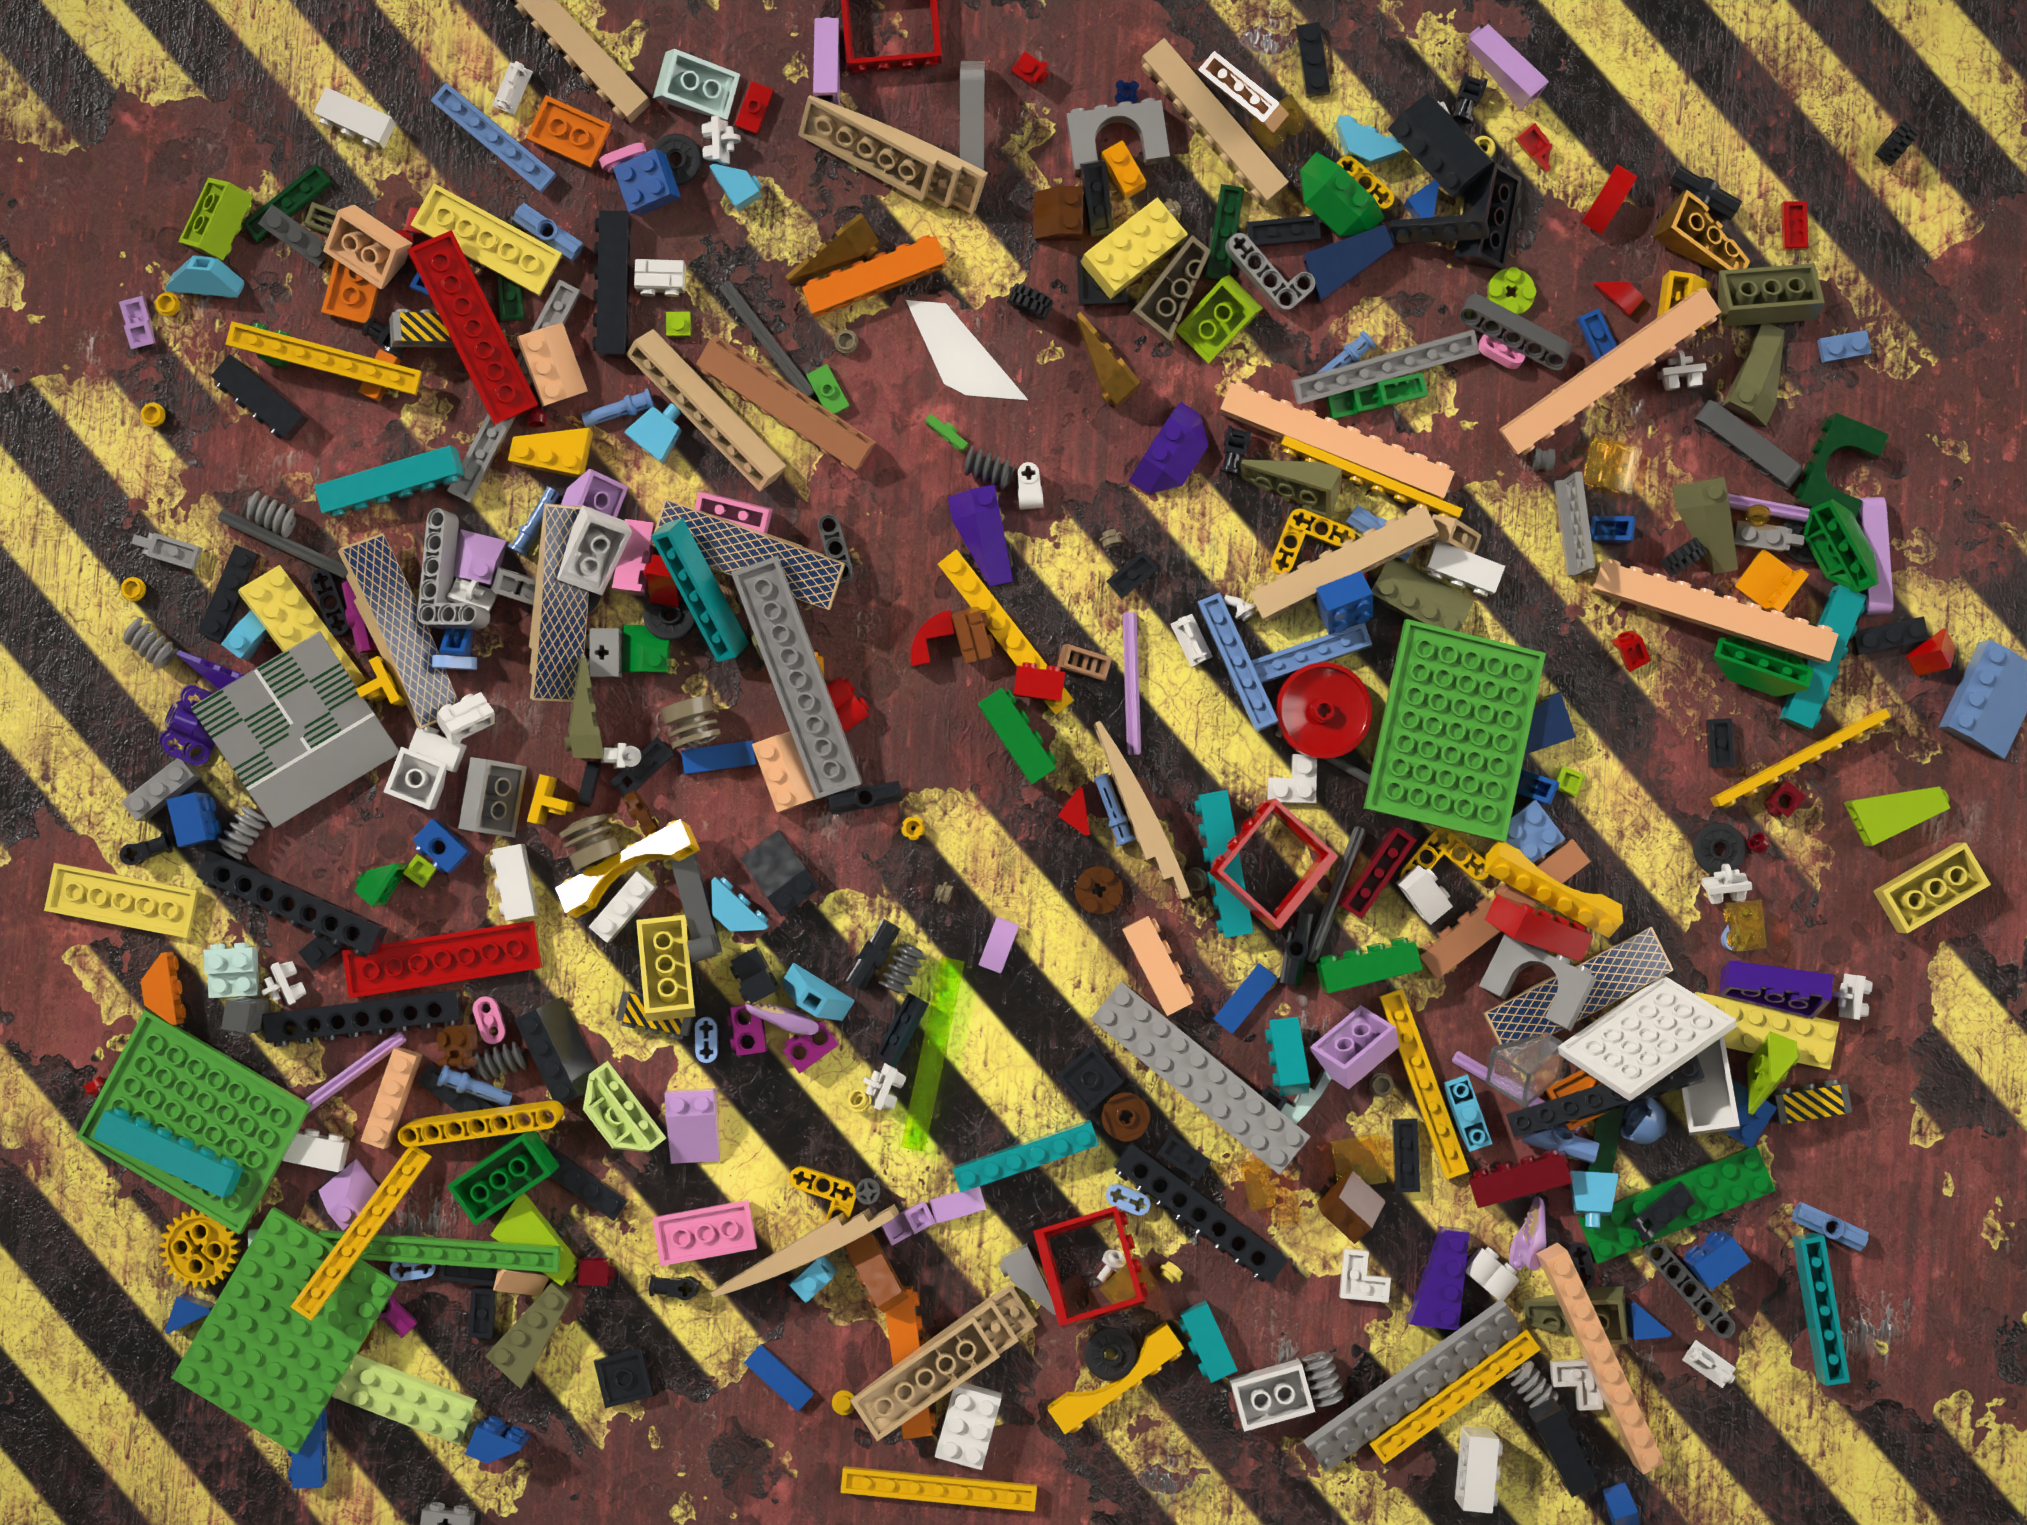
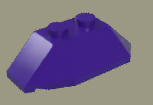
[1128,402,1208,494]

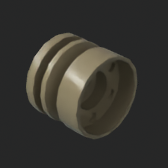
[661,695,721,749]
[559,814,622,872]

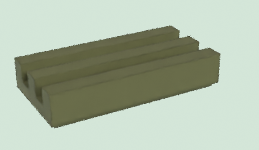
[304,202,338,235]

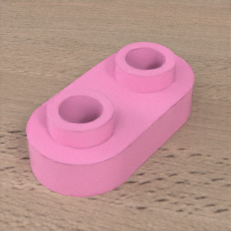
[599,143,647,173]
[1478,334,1525,369]
[473,996,507,1044]

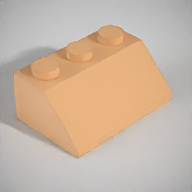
[323,205,412,289]
[517,322,588,407]
[752,731,816,813]

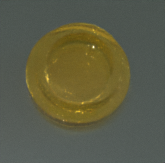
[1746,504,1771,527]

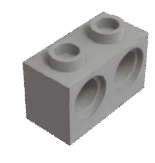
[491,567,536,605]

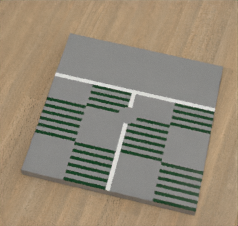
[191,631,400,828]

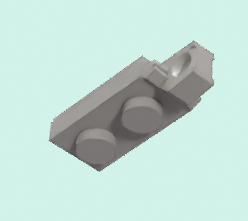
[1734,521,1805,552]
[131,533,203,571]

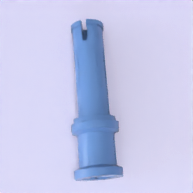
[1317,331,1376,373]
[581,388,656,428]
[508,486,561,558]
[1094,773,1136,847]
[437,1065,513,1107]

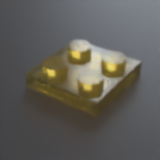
[1330,1133,1387,1185]

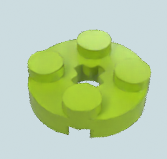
[1487,267,1536,315]

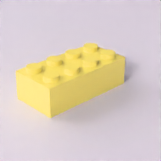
[1081,197,1188,299]
[1873,843,1991,933]
[636,915,695,1022]

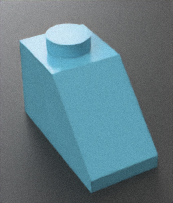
[709,164,762,212]

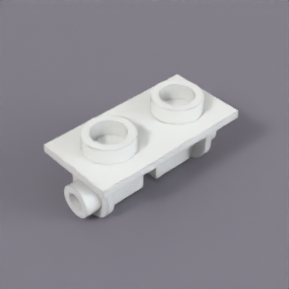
[492,61,533,115]
[1170,614,1213,667]
[1682,1340,1736,1388]

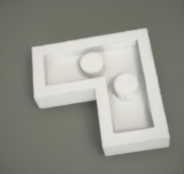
[1267,754,1317,803]
[1339,1248,1391,1303]
[1550,1359,1603,1411]

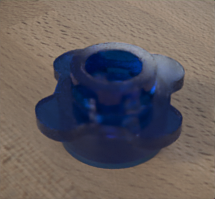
[1114,80,1139,104]

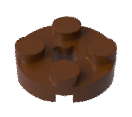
[622,790,660,837]
[1075,866,1123,914]
[1101,1092,1150,1141]

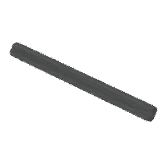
[719,281,814,397]
[218,509,348,579]
[1305,827,1367,963]

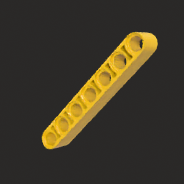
[398,1100,564,1147]

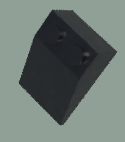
[740,830,822,917]

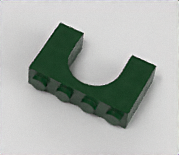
[1793,413,1890,519]

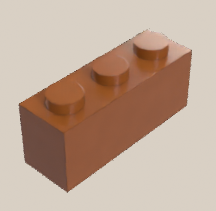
[844,1232,909,1313]

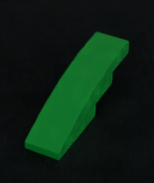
[1325,372,1428,420]

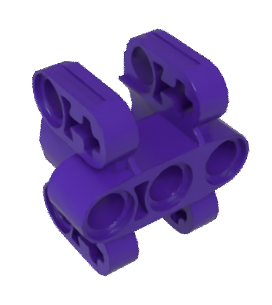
[159,685,216,765]

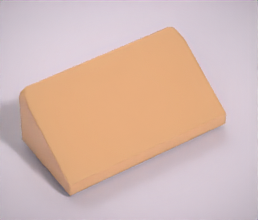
[493,1269,549,1296]

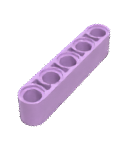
[1856,497,1893,615]

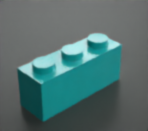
[1265,1017,1310,1096]
[1178,1300,1238,1383]

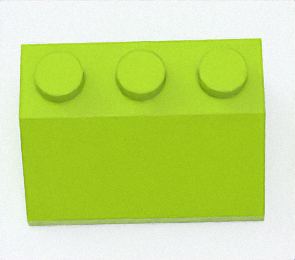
[178,177,253,260]

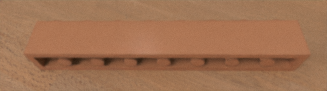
[696,336,876,470]
[1419,839,1591,980]

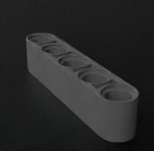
[1460,294,1572,370]
[1694,400,1803,490]
[1642,1241,1736,1339]

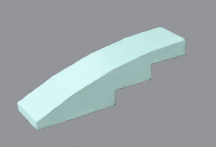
[1280,1068,1332,1124]

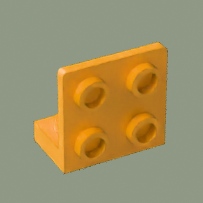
[1735,549,1809,612]

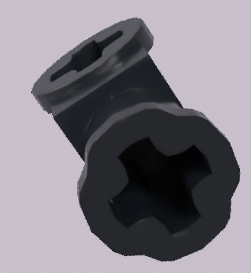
[1452,72,1488,124]
[362,316,406,360]
[1219,425,1252,476]
[119,832,173,865]
[649,1274,700,1300]

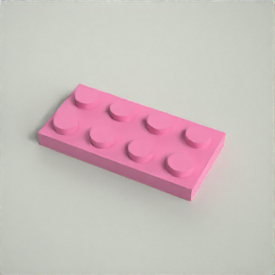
[652,1199,757,1266]

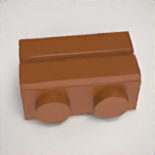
[951,606,995,663]

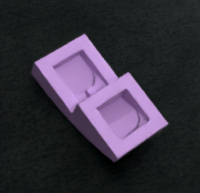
[119,296,155,349]
[979,917,1019,973]
[930,1186,986,1223]
[880,1201,936,1246]

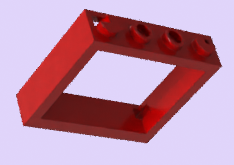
[841,0,942,74]
[1208,798,1338,930]
[1033,1206,1149,1328]

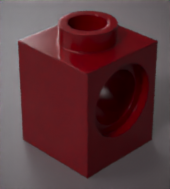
[1763,781,1806,819]
[578,1257,615,1286]

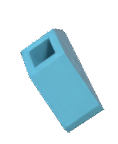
[1335,115,1404,167]
[166,256,245,298]
[711,877,770,931]
[781,963,855,1021]
[1444,1074,1492,1152]

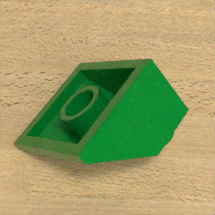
[622,624,672,674]
[354,863,409,907]

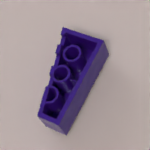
[1719,960,1833,1019]
[1405,1226,1470,1330]

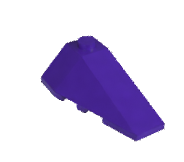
[948,485,1013,587]
[177,650,245,690]

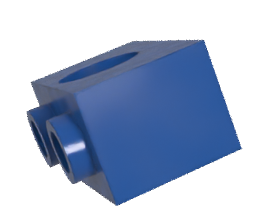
[412,819,472,873]

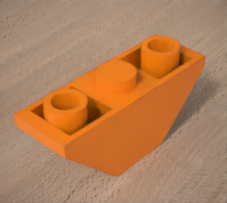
[141,952,186,1025]

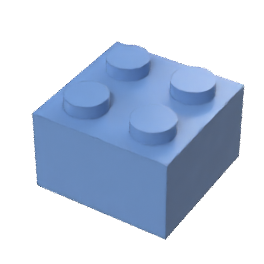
[1506,800,1565,863]

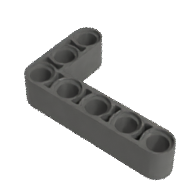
[738,514,854,607]
[670,853,722,963]

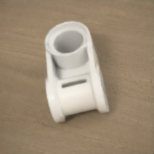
[1018,462,1044,510]

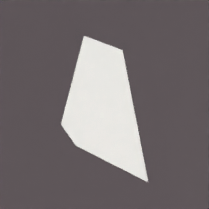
[906,300,1028,400]

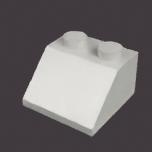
[384,747,447,810]

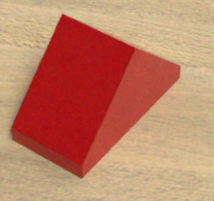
[1905,628,1956,676]
[1058,787,1090,836]

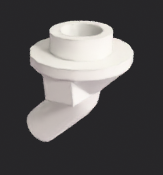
[1224,595,1257,621]
[1096,1250,1126,1283]

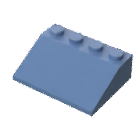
[1938,640,2027,759]

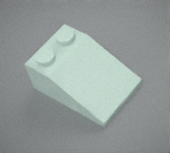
[653,49,740,120]

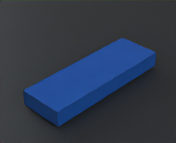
[1576,308,1617,361]
[681,740,757,774]
[1213,963,1278,1034]
[744,1343,815,1412]

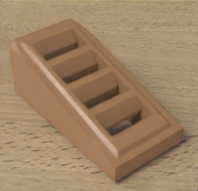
[1057,644,1112,681]

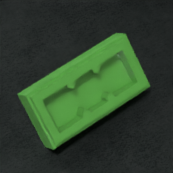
[806,364,850,415]
[925,413,968,453]

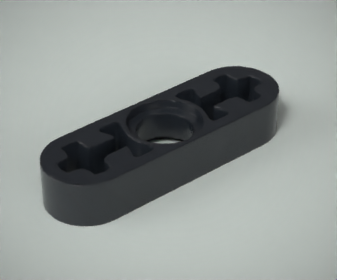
[310,569,351,636]

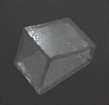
[1486,1032,1564,1108]

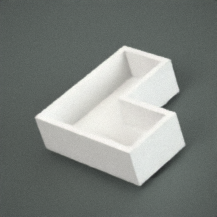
[1682,1036,1740,1135]

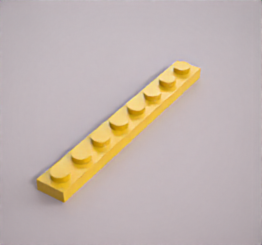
[225,321,422,396]
[1279,435,1463,519]
[938,549,1074,715]
[1710,708,1891,809]
[1379,988,1469,1180]
[290,1146,432,1322]
[1369,1328,1541,1464]
[841,1466,1037,1512]

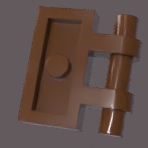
[436,1024,478,1070]

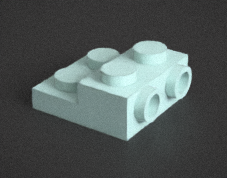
[203,942,260,998]

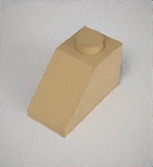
[1431,514,1482,554]

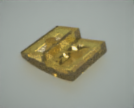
[1583,436,1642,495]

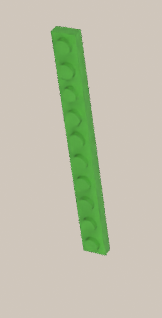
[318,1230,561,1273]

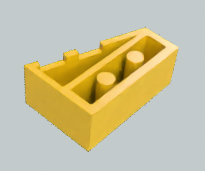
[508,428,593,478]

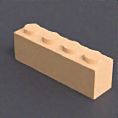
[1199,51,1289,133]
[1122,916,1194,1016]
[361,1047,423,1149]

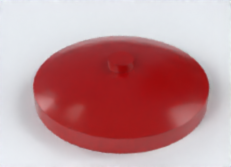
[1275,662,1372,759]

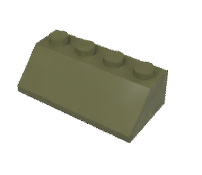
[1718,263,1825,327]
[1370,557,1473,632]

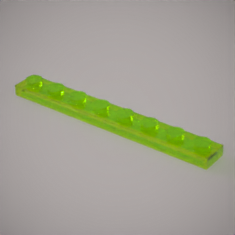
[901,956,965,1152]

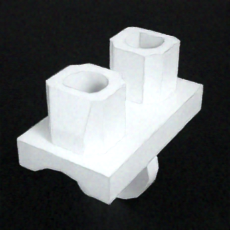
[702,116,741,165]
[1657,350,1707,391]
[447,577,498,612]
[601,743,641,769]
[1702,864,1752,904]
[262,961,306,1007]
[1832,974,1873,1020]
[863,1063,906,1110]

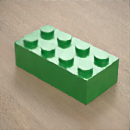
[978,687,1057,786]
[1315,937,1423,993]
[447,1131,559,1226]

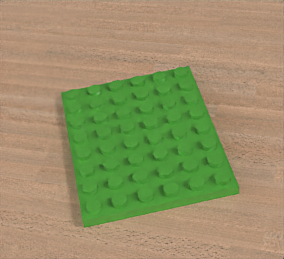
[1363,619,1546,842]
[76,1010,312,1234]
[171,1207,399,1454]

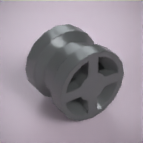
[1531,447,1555,472]
[855,1178,880,1205]

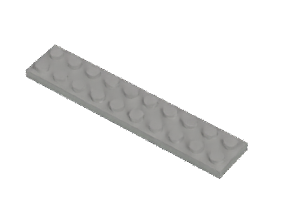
[731,555,862,799]
[1091,982,1311,1175]
[1303,1299,1523,1472]

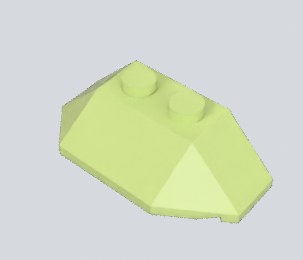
[583,1061,666,1152]

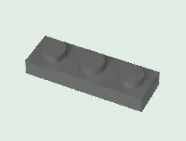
[258,205,329,268]

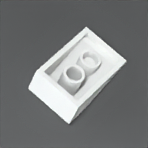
[557,505,632,595]

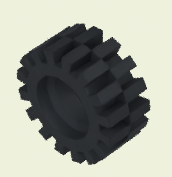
[1875,120,1920,166]
[1007,283,1054,321]
[1659,537,1707,578]

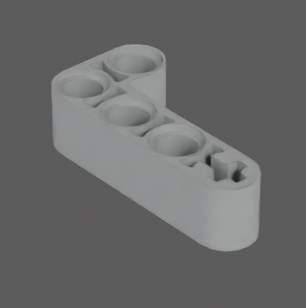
[1225,233,1315,312]

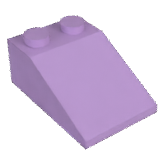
[665,1088,720,1164]

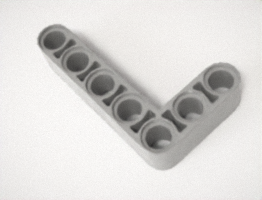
[960,61,985,188]
[417,508,490,629]

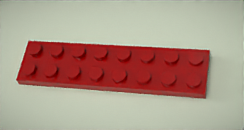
[407,230,538,426]
[342,920,542,998]

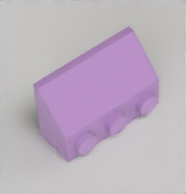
[1310,1005,1399,1089]

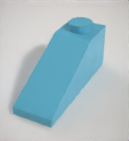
[221,610,269,661]

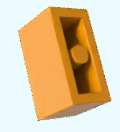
[1101,140,1146,200]

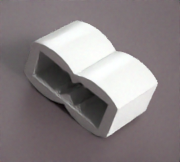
[1465,1246,1520,1301]

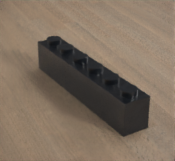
[592,211,631,359]

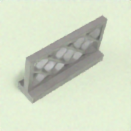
[1554,472,1595,576]

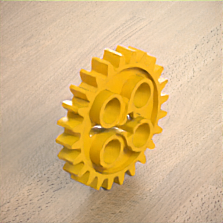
[159,1208,241,1288]

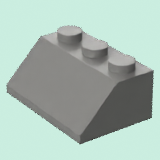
[458,757,527,837]

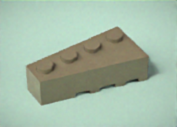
[1129,235,1211,344]

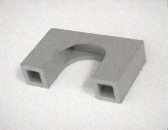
[1066,98,1170,176]
[1479,934,1597,1031]

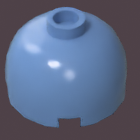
[1620,1098,1667,1144]

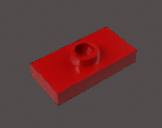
[734,81,774,135]
[1781,201,1809,251]

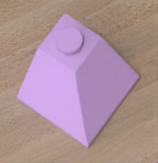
[561,469,628,518]
[454,529,508,586]
[318,1159,379,1231]

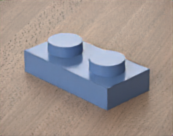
[1817,330,1871,363]

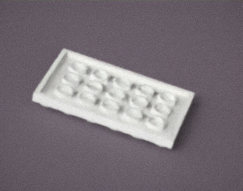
[1558,976,1737,1101]

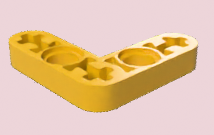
[1304,156,1394,215]
[1270,508,1355,575]
[1399,828,1489,880]
[789,1166,857,1223]

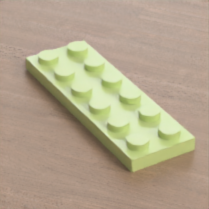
[332,1354,477,1446]

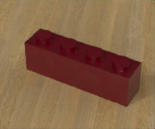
[1339,826,1416,920]
[1469,1149,1573,1208]

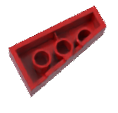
[1484,894,1594,961]

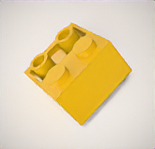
[1657,270,1711,330]

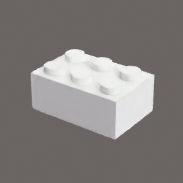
[1229,1359,1315,1432]
[935,1382,1001,1470]
[1455,1426,1503,1514]

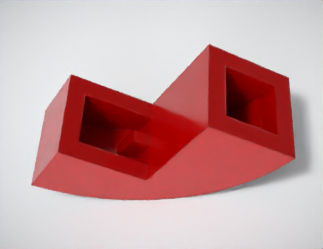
[1581,164,1637,234]
[910,610,955,668]

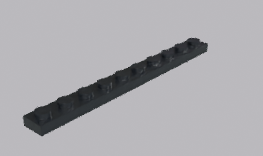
[416,1062,629,1221]

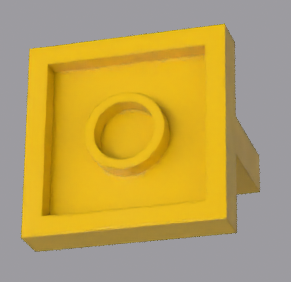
[356,656,406,707]
[527,774,575,825]

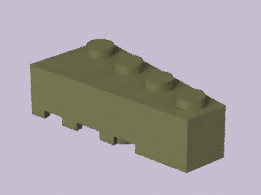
[485,1281,574,1389]

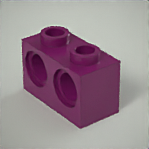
[727,1003,768,1056]
[782,1020,840,1074]

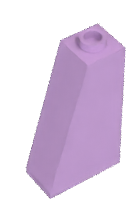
[813,17,840,106]
[1466,24,1549,111]

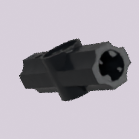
[1668,166,1742,220]
[828,780,903,815]
[1279,911,1313,986]
[846,918,901,991]

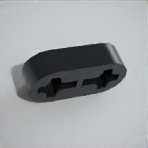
[578,761,601,808]
[1567,1242,1595,1289]

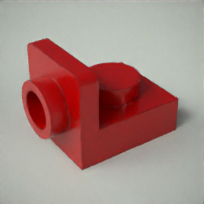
[1011,51,1049,89]
[1611,630,1651,672]

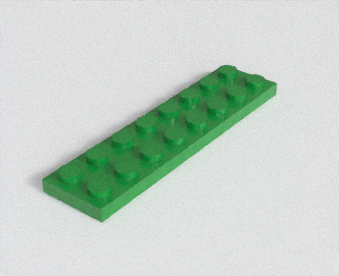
[1577,1145,1776,1264]

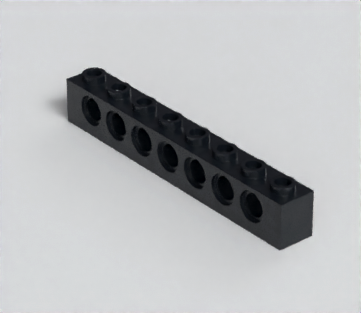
[196,850,388,957]
[263,990,464,1047]
[1506,1055,1705,1140]
[1113,1141,1288,1283]

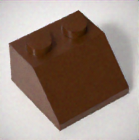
[1034,186,1083,241]
[1317,1169,1386,1244]

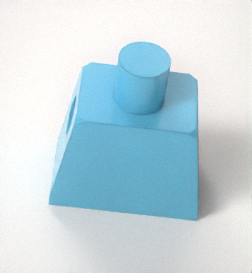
[624,403,682,464]
[1570,1171,1618,1229]
[788,1255,838,1303]

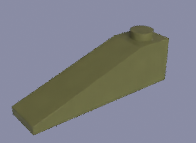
[1722,323,1785,427]
[1241,460,1342,520]
[1672,476,1738,575]
[564,655,604,759]
[1523,1286,1628,1345]

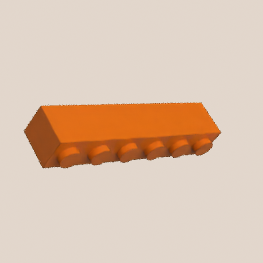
[802,235,947,318]
[885,1285,937,1440]

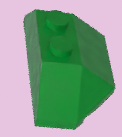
[1299,152,1384,237]
[1803,499,1879,593]
[1713,636,1813,697]

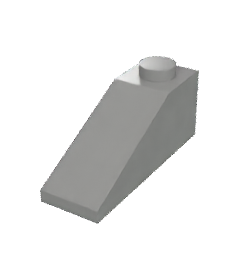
[999,1244,1056,1315]

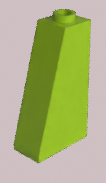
[1844,787,1950,846]
[490,1193,579,1286]

